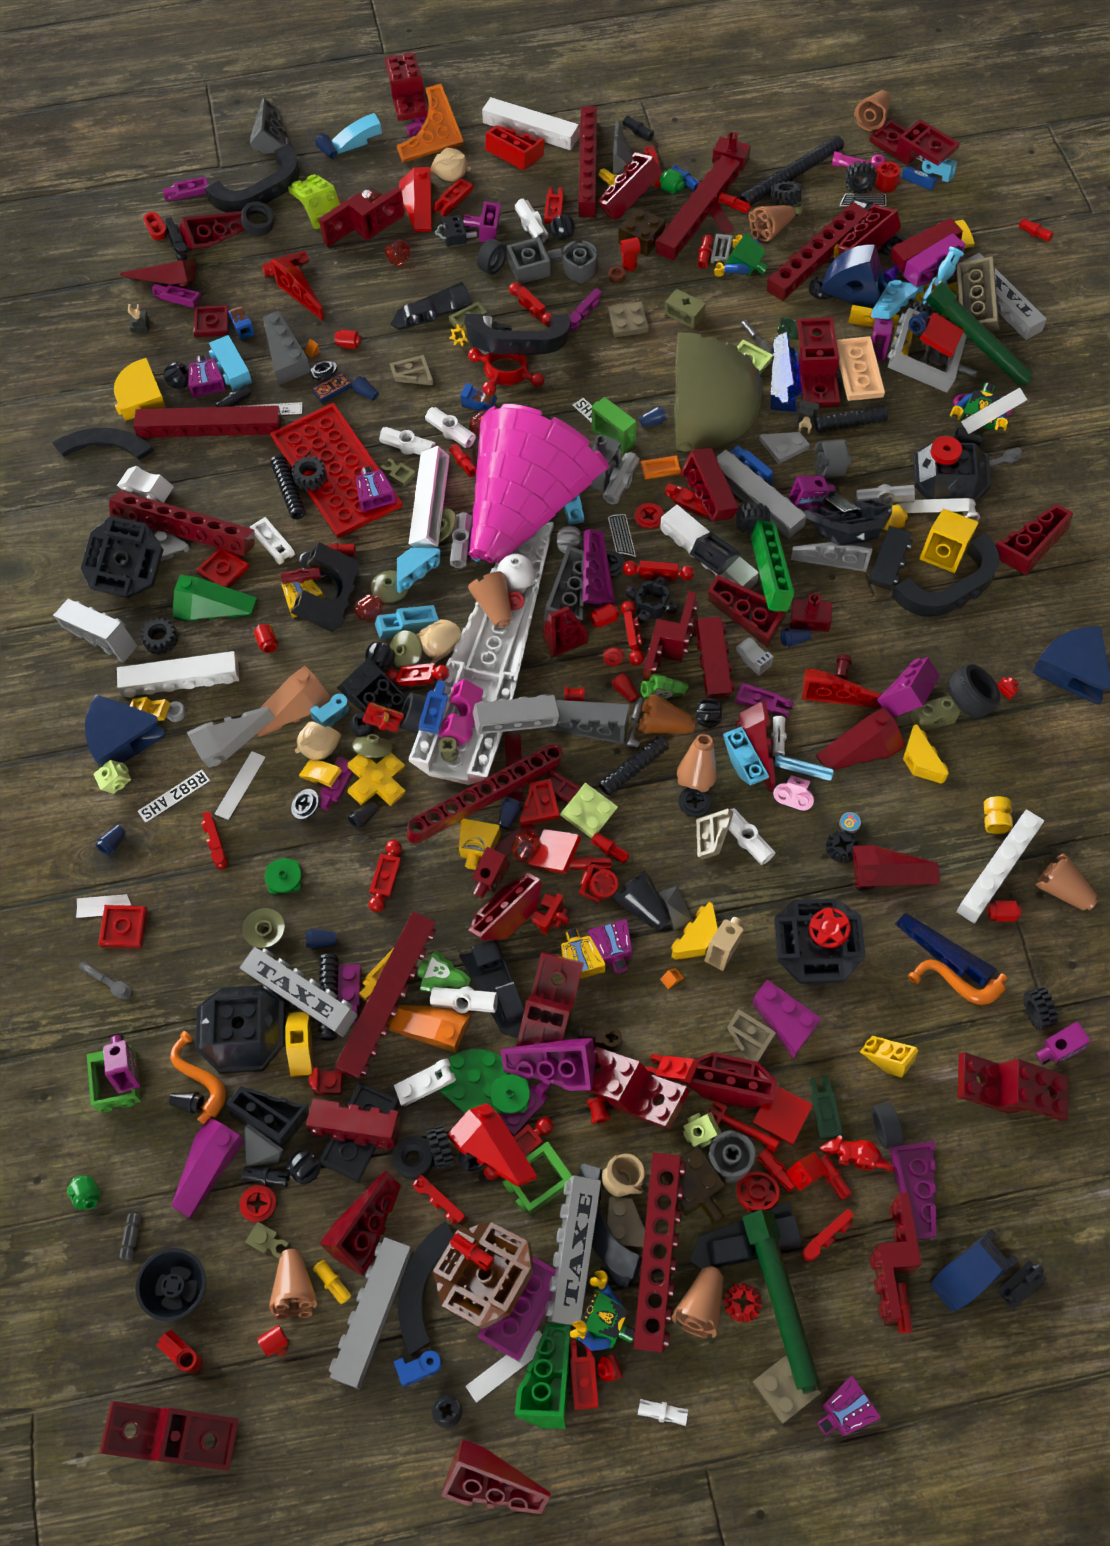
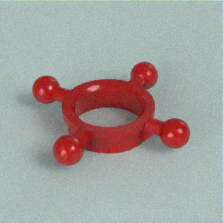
[468,348,545,395]

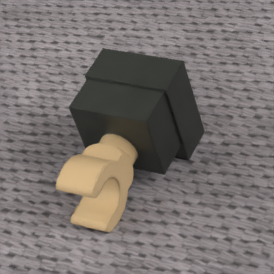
[128,304,150,332]
[798,401,819,434]

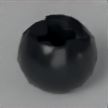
[350,712,375,737]
[458,1151,485,1172]
[432,1395,463,1428]

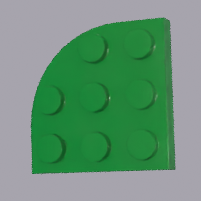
[437,1049,521,1115]

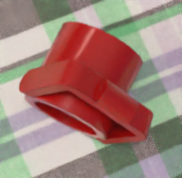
[874,162,900,193]
[579,864,618,903]

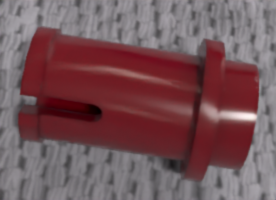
[835,654,852,680]

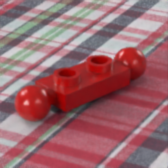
[509,282,552,327]
[623,561,695,581]
[621,601,645,666]
[385,663,450,686]
[368,840,402,913]
[484,1117,553,1180]

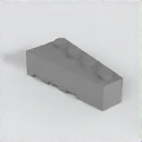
[53,599,138,663]

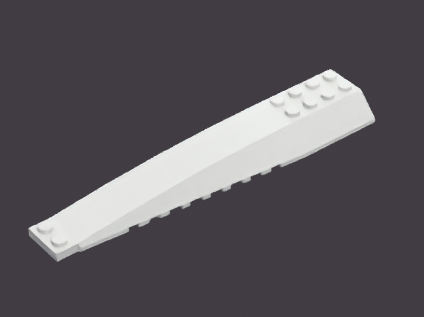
[409,522,554,785]

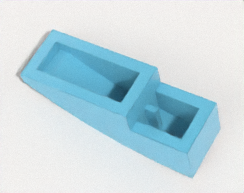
[332,113,382,154]
[375,605,439,640]

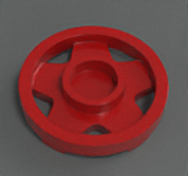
[809,908,851,948]
[736,1171,780,1212]

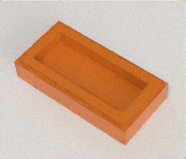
[641,455,681,479]

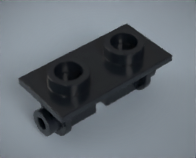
[997,1260,1047,1310]

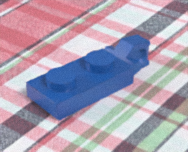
[730,445,773,485]
[419,681,448,734]

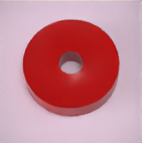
[930,436,962,465]

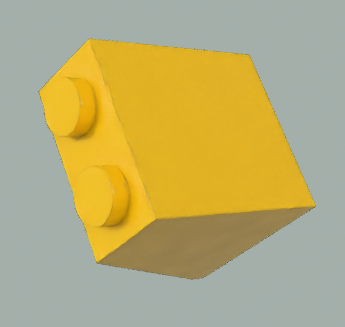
[919,508,979,574]

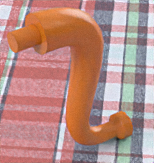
[907,960,1008,1005]
[170,1031,226,1125]

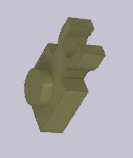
[381,458,416,488]
[245,1222,290,1259]

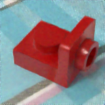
[309,1068,343,1095]

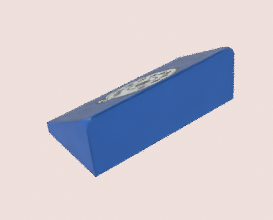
[902,166,939,191]

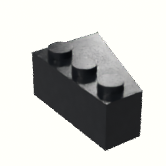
[869,525,913,591]
[226,1086,309,1149]

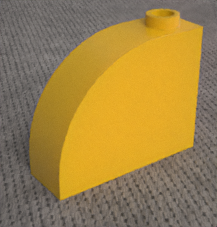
[114,358,166,421]

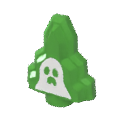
[641,674,689,700]
[418,950,471,992]

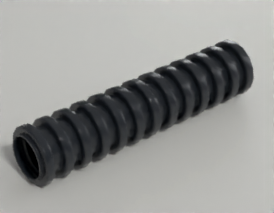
[814,405,889,432]
[270,455,306,520]
[599,735,669,796]
[318,954,339,1041]

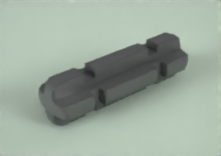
[119,1213,141,1260]

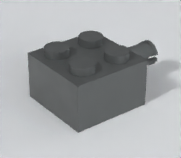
[507,237,563,284]
[589,435,621,492]

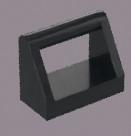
[690,532,741,575]

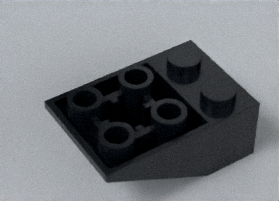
[336,658,407,712]

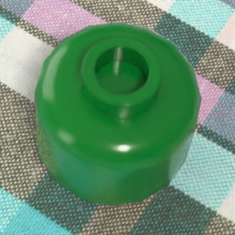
[659,169,685,195]
[67,1175,101,1210]

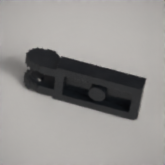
[165,217,187,261]

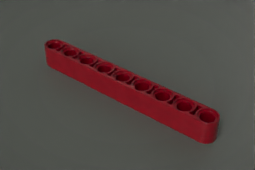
[406,744,563,844]

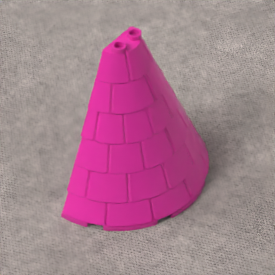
[468,404,609,563]

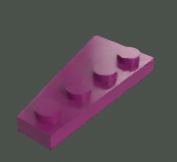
[583,529,615,605]
[889,1141,936,1240]

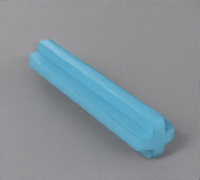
[774,755,834,781]

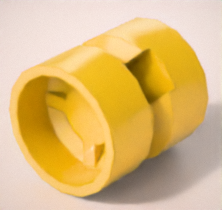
[983,796,1013,834]

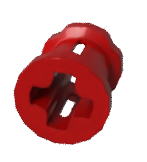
[564,687,585,702]
[586,1096,611,1124]

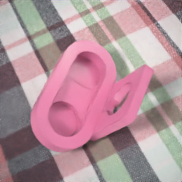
[773,775,814,810]

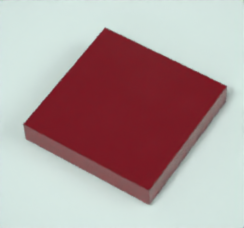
[193,305,230,338]

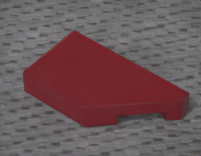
[550,769,581,804]

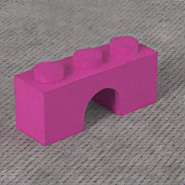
[438,679,483,746]

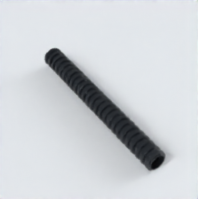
[740,135,844,205]

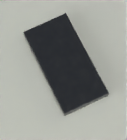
[319,1082,400,1183]

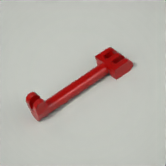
[708,1101,781,1154]

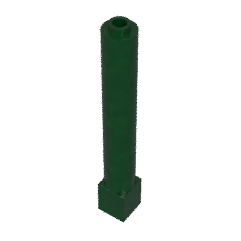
[925,282,1033,386]
[742,1210,820,1394]

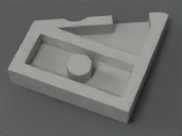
[759,432,810,464]
[155,531,190,561]

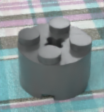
[563,241,597,283]
[814,440,851,478]
[708,1131,755,1183]

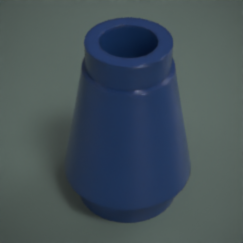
[315,133,337,159]
[909,312,930,334]
[352,376,379,401]
[639,406,667,428]
[780,628,811,648]
[498,797,521,829]
[96,825,126,855]
[306,929,336,950]

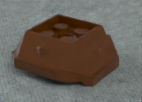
[433,1222,534,1329]

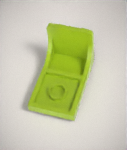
[288,174,340,229]

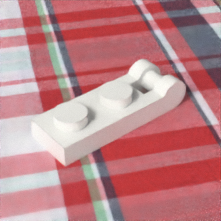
[250,517,295,565]
[394,1059,456,1107]

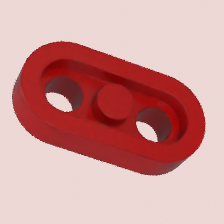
[143,212,167,240]

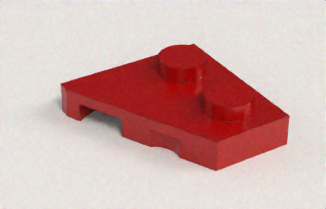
[520,779,559,826]

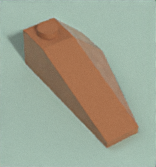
[257,666,331,737]

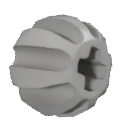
[557,526,582,554]

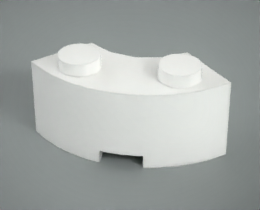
[117,466,174,503]

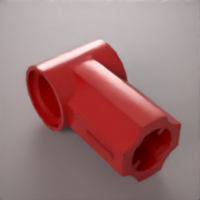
[620,237,641,272]
[257,1325,290,1357]
[156,1329,203,1374]

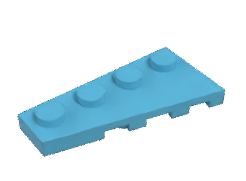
[872,280,924,319]

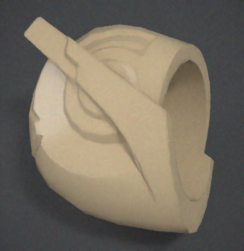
[431,147,471,182]
[416,620,461,664]
[295,722,342,760]
[602,1154,645,1197]

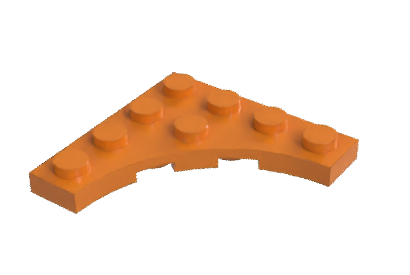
[397,84,464,163]

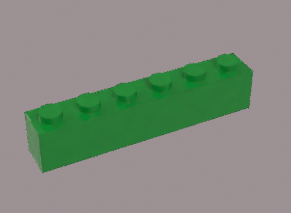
[751,520,794,612]

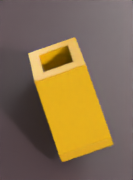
[903,724,949,784]
[671,902,718,960]
[285,1011,313,1077]
[860,1036,918,1078]

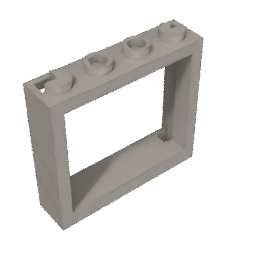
[888,308,966,392]

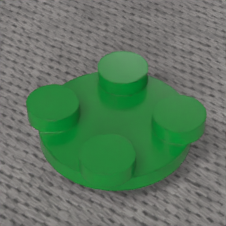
[265,858,302,895]
[490,1074,530,1114]

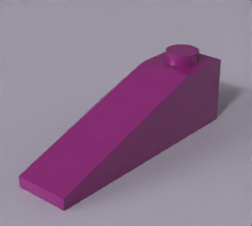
[501,1038,596,1091]
[171,1118,244,1219]

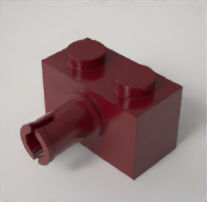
[712,131,751,171]
[790,593,832,632]

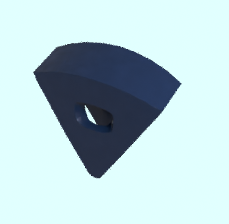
[820,245,887,309]
[1032,626,1110,704]
[85,695,165,768]
[930,1229,1019,1311]

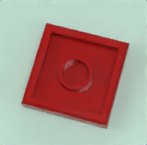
[196,548,250,588]
[98,905,148,948]

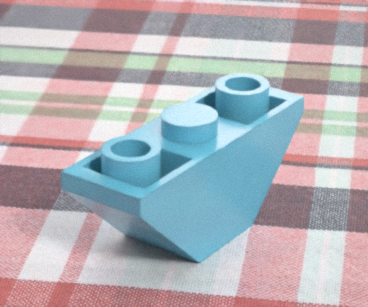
[397,548,440,593]
[723,727,769,785]

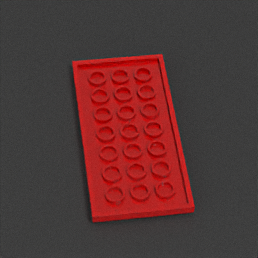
[270,403,403,539]

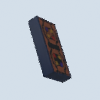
[312,372,352,403]

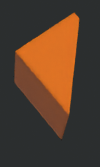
[304,339,319,358]
[660,968,684,989]

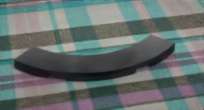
[52,428,154,460]
[579,1163,642,1280]
[398,1221,454,1356]

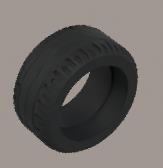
[948,664,1000,718]

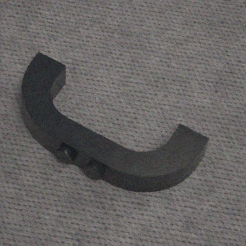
[205,144,300,212]
[463,314,570,355]
[892,533,999,617]

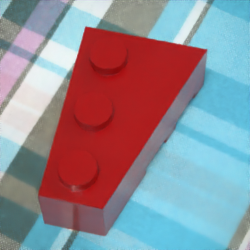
[485,125,545,171]

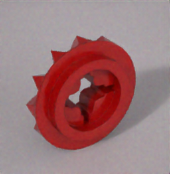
[634,503,664,530]
[239,1185,277,1223]
[724,1283,762,1323]

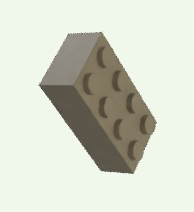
[957,256,1000,332]

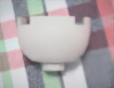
[497,554,535,593]

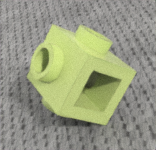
[94,760,131,794]
[683,1112,721,1148]

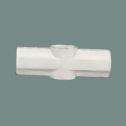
[515,198,548,243]
[425,407,476,448]
[379,427,436,455]
[728,808,775,865]
[430,986,498,1013]

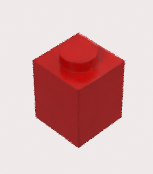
[786,1152,828,1191]

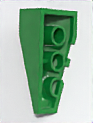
[173,574,257,622]
[515,1323,571,1429]

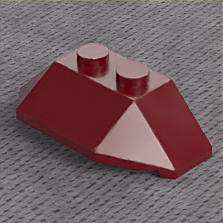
[468,873,542,940]
[685,1052,777,1109]

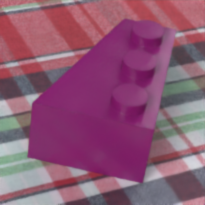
[903,233,965,287]
[877,657,940,717]
[752,980,821,1059]

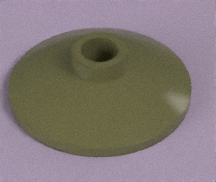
[439,509,457,542]
[371,570,408,604]
[390,631,422,668]
[352,734,393,758]
[242,908,285,949]

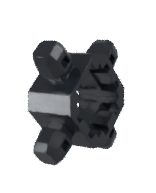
[626,576,679,624]

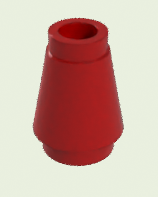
[612,673,639,703]

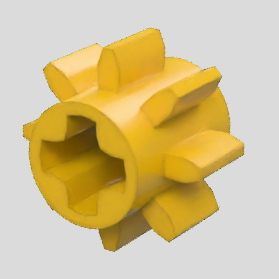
[450,324,469,347]

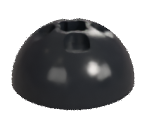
[135,1248,207,1321]

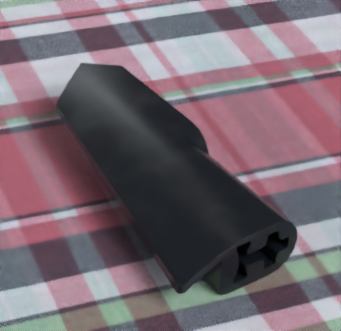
[390,282,472,330]
[459,940,524,1038]
[689,1202,801,1270]

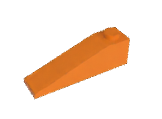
[387,1005,472,1054]

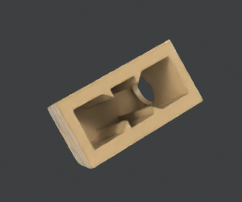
[704,917,744,971]

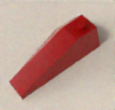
[399,167,432,232]
[271,258,325,321]
[801,669,882,709]
[447,1103,537,1186]

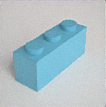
[209,335,252,391]

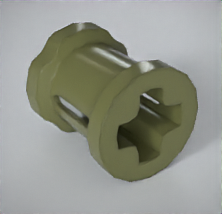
[439,737,459,762]

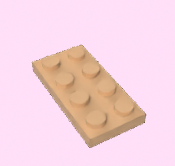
[836,336,885,401]

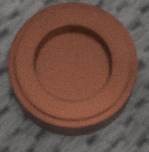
[608,267,625,284]

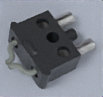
[435,215,477,247]

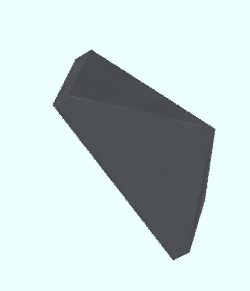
[659,886,693,931]
[244,1124,283,1166]

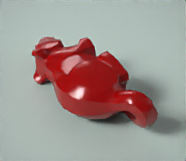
[819,1136,895,1173]

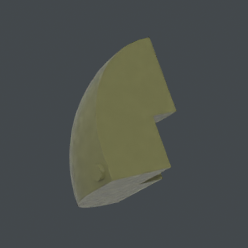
[674,332,763,452]

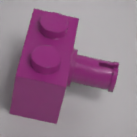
[464,201,501,242]

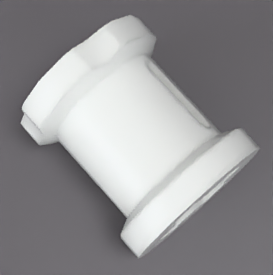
[962,499,980,521]

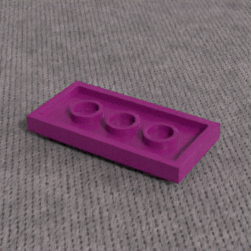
[478,1256,555,1362]

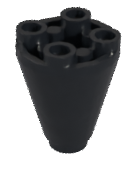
[613,870,671,931]

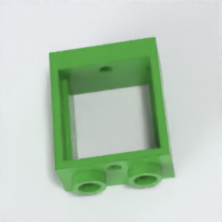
[592,397,636,454]
[87,1045,141,1112]
[502,1141,572,1215]

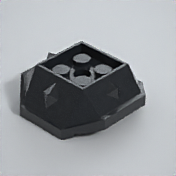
[913,443,991,503]
[805,499,892,545]
[80,516,164,598]
[774,899,866,984]
[195,985,285,1074]

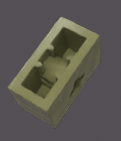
[664,289,706,329]
[911,695,960,731]

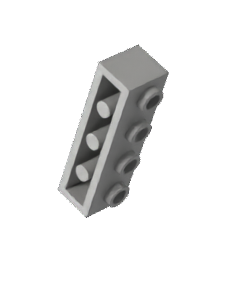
[473,695,559,734]

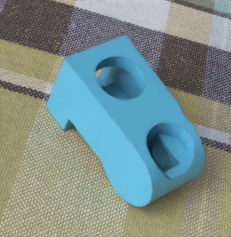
[922,159,957,182]
[564,495,584,525]
[310,694,349,727]

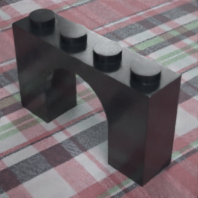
[291,542,360,632]

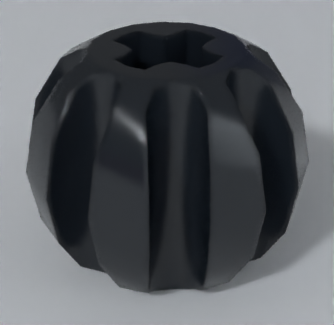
[550,215,576,240]
[164,362,189,389]
[365,642,394,670]
[696,698,722,728]
[286,1149,321,1185]

